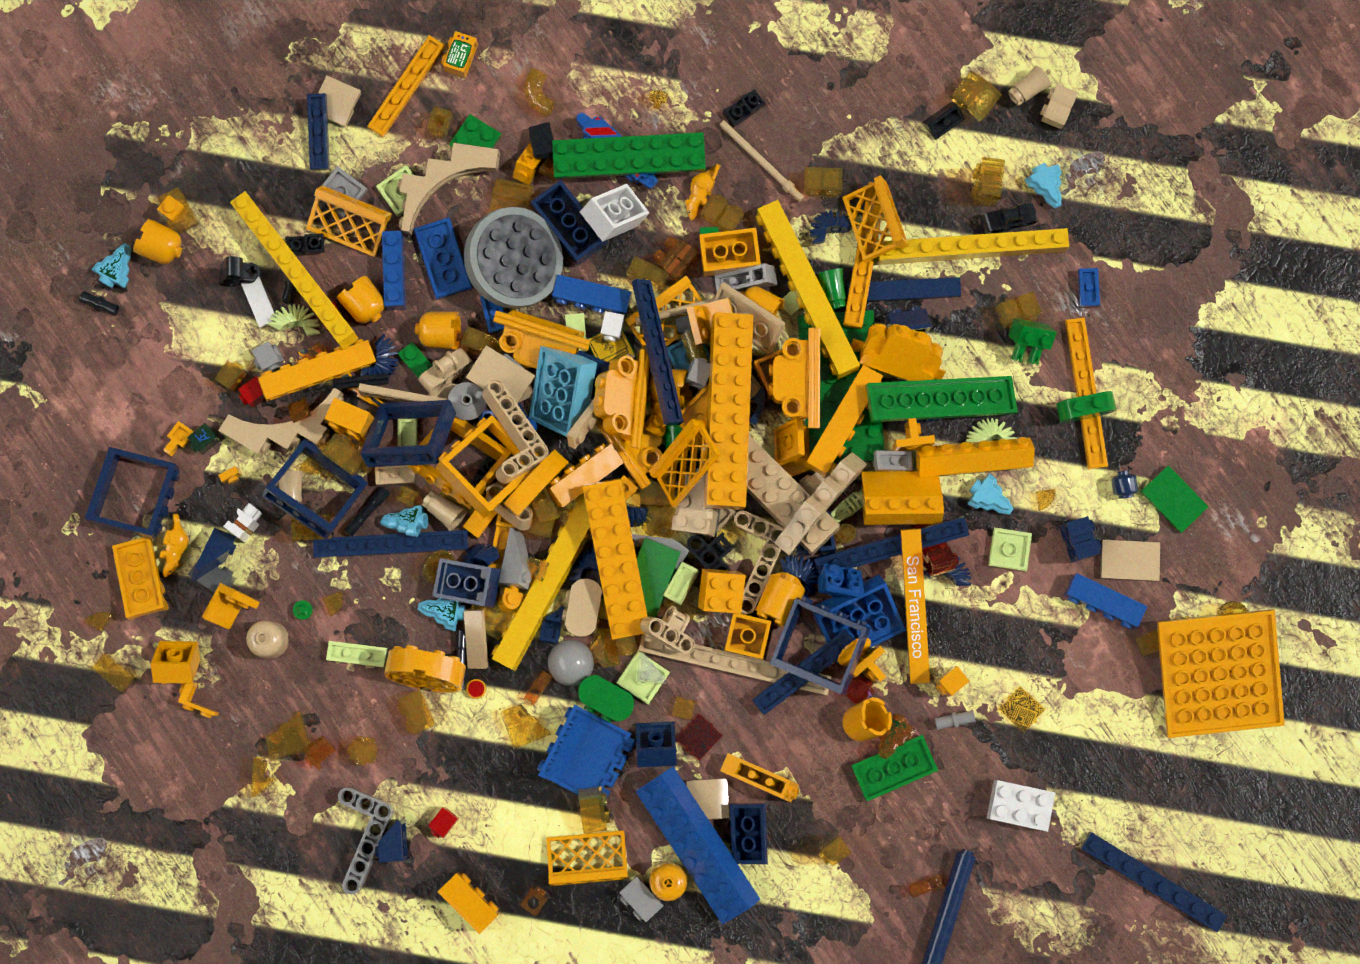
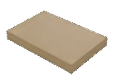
[466,345,535,405]
[1100,540,1160,581]

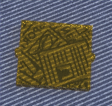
[998,686,1045,733]

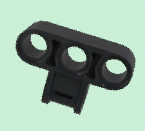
[980,203,1038,234]
[219,256,260,287]
[687,532,735,571]

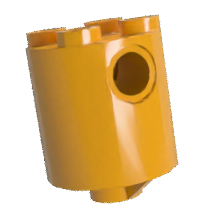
[755,572,805,628]

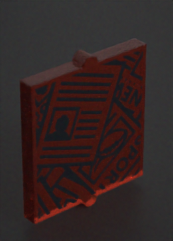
[676,714,723,761]

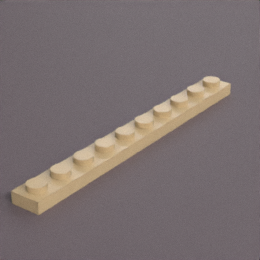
[638,634,832,695]

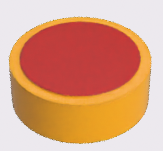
[467,679,487,699]

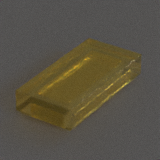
[92,653,136,692]

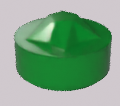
[293,600,313,620]

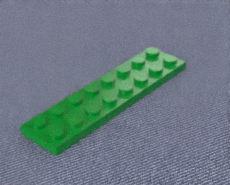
[552,132,706,179]
[866,376,1018,422]

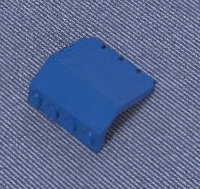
[537,705,636,804]

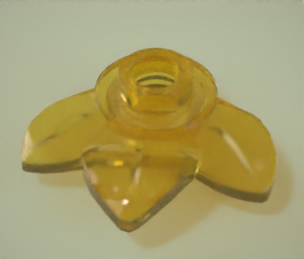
[641,505,676,539]

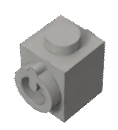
[252,341,284,373]

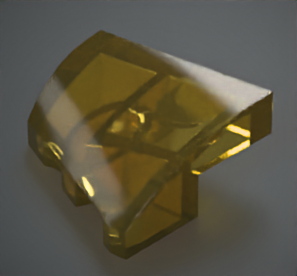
[500,704,551,749]
[266,711,311,760]

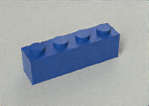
[382,231,406,311]
[552,274,632,317]
[1064,573,1147,630]

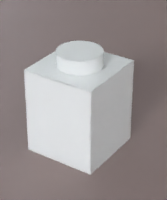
[601,311,624,342]

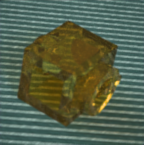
[347,735,379,766]

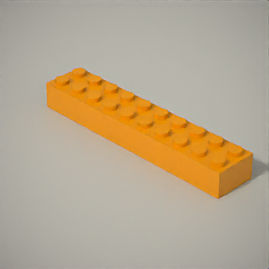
[704,312,753,510]

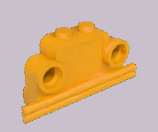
[493,310,591,369]
[850,324,946,381]
[768,328,820,428]
[593,349,650,450]
[596,410,664,490]

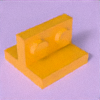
[773,418,810,466]
[892,418,935,451]
[852,646,886,683]

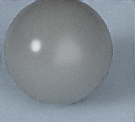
[548,640,594,686]

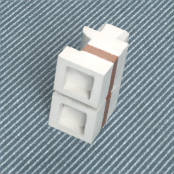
[223,503,262,543]

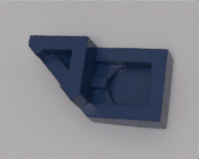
[749,388,765,428]
[539,606,564,645]

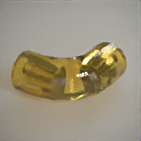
[524,68,556,118]

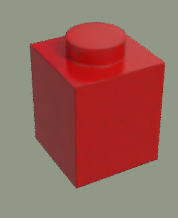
[238,376,265,407]
[428,806,460,838]

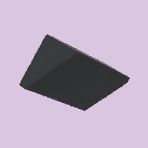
[922,102,965,140]
[528,122,553,159]

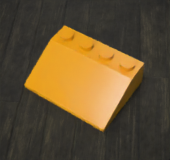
[861,471,944,525]

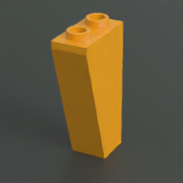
[720,753,799,802]

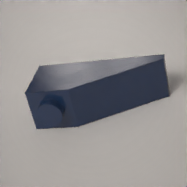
[191,528,237,581]

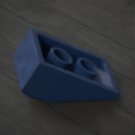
[433,558,501,607]

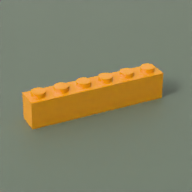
[258,339,376,402]
[805,365,883,477]
[916,437,1035,477]

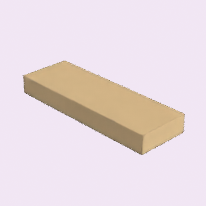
[464,610,488,669]

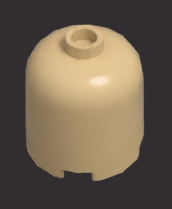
[246,620,289,659]

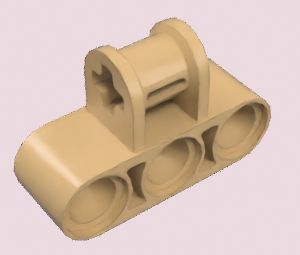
[418,348,474,395]
[486,483,533,531]
[640,606,695,654]

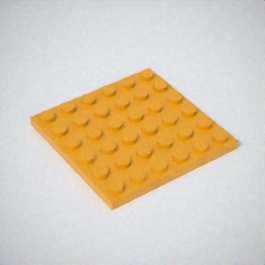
[1157,609,1285,738]

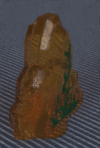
[879,714,916,759]

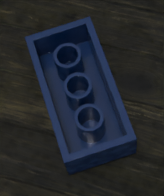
[531,180,608,266]

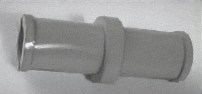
[935,710,976,730]

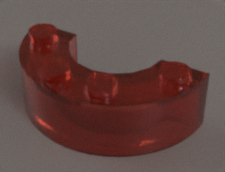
[912,524,959,577]

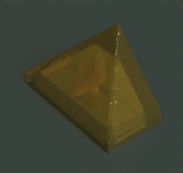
[589,628,620,668]

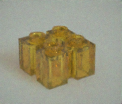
[970,157,1005,206]

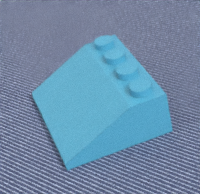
[529,346,597,437]

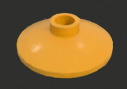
[838,637,871,666]

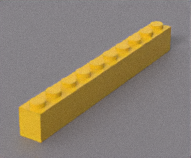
[230,191,359,350]
[755,200,860,379]
[877,228,1069,265]
[492,493,591,671]

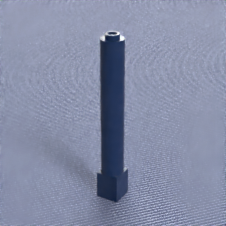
[922,849,976,964]

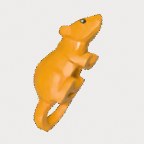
[685,163,721,221]
[160,514,189,577]

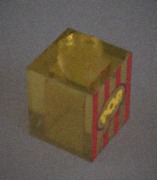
[215,360,247,392]

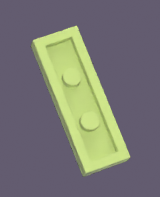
[326,641,388,668]

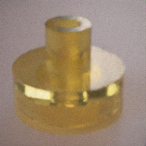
[649,90,668,109]

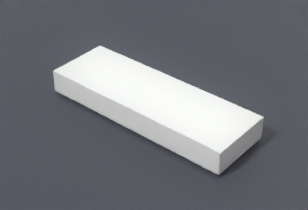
[241,271,274,329]

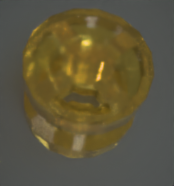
[395,485,419,507]
[836,523,856,544]

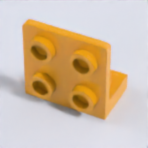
[686,298,733,345]
[202,583,260,629]

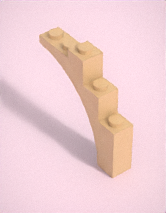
[398,143,500,235]
[218,388,344,456]
[774,452,867,555]

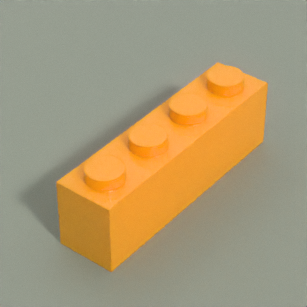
[545,443,624,507]

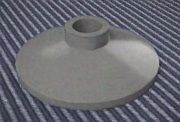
[448,382,486,420]

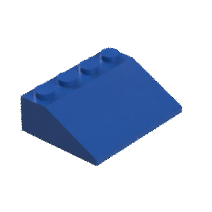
[811,575,906,664]

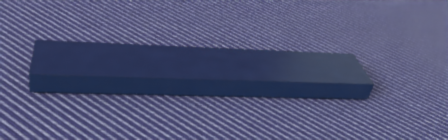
[846,277,961,302]
[752,629,854,715]

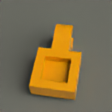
[164,421,195,457]

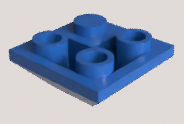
[818,564,865,598]

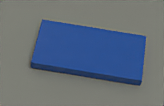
[413,217,473,300]

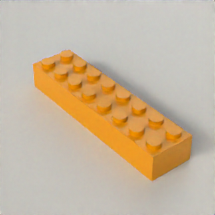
[582,478,648,640]

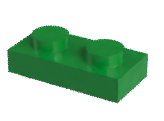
[398,342,432,379]

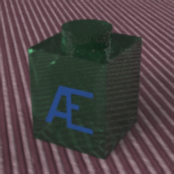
[187,423,221,454]

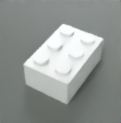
[580,184,649,241]
[987,780,1055,832]

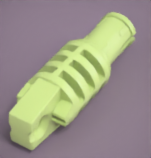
[831,489,863,523]

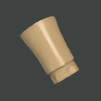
[1008,65,1051,106]
[276,471,303,511]
[422,490,466,531]

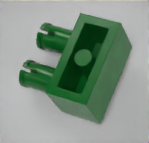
[1008,318,1057,365]

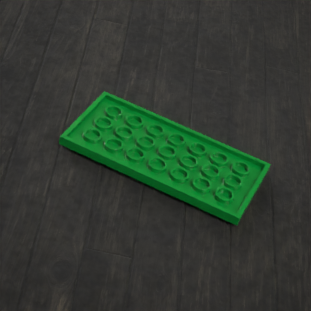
[797,310,885,464]

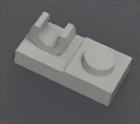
[873,450,913,471]

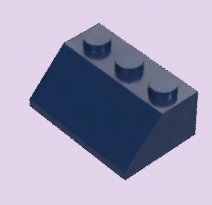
[730,803,768,865]

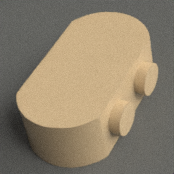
[562,579,603,638]

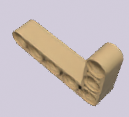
[482,379,548,484]
[734,511,784,615]

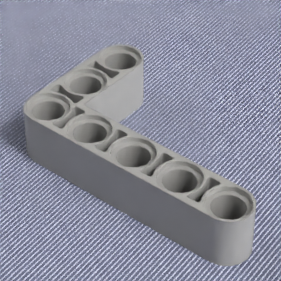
[338,787,394,894]

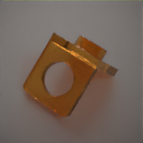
[521,886,549,916]

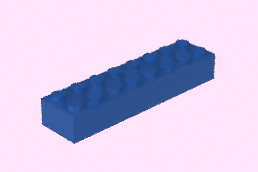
[635,766,760,925]

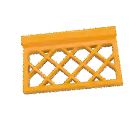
[842,175,909,263]
[306,185,392,257]
[624,276,703,351]
[649,419,720,507]
[546,831,628,886]

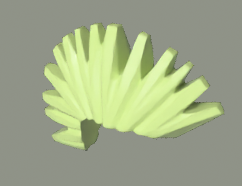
[268,304,320,336]
[966,418,1018,443]

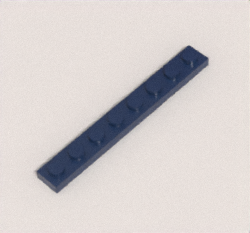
[632,279,684,425]
[815,515,970,575]
[313,530,469,558]
[1080,832,1227,933]

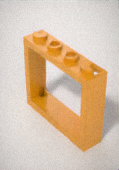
[435,415,537,518]
[407,417,512,509]

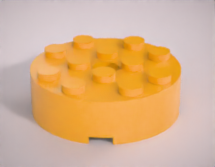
[384,645,466,693]

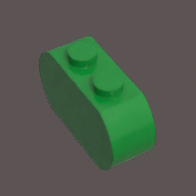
[1056,391,1117,423]
[578,675,634,723]

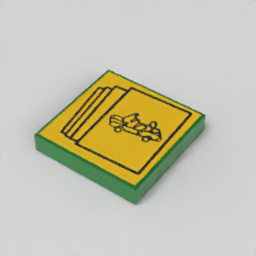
[587,328,636,363]

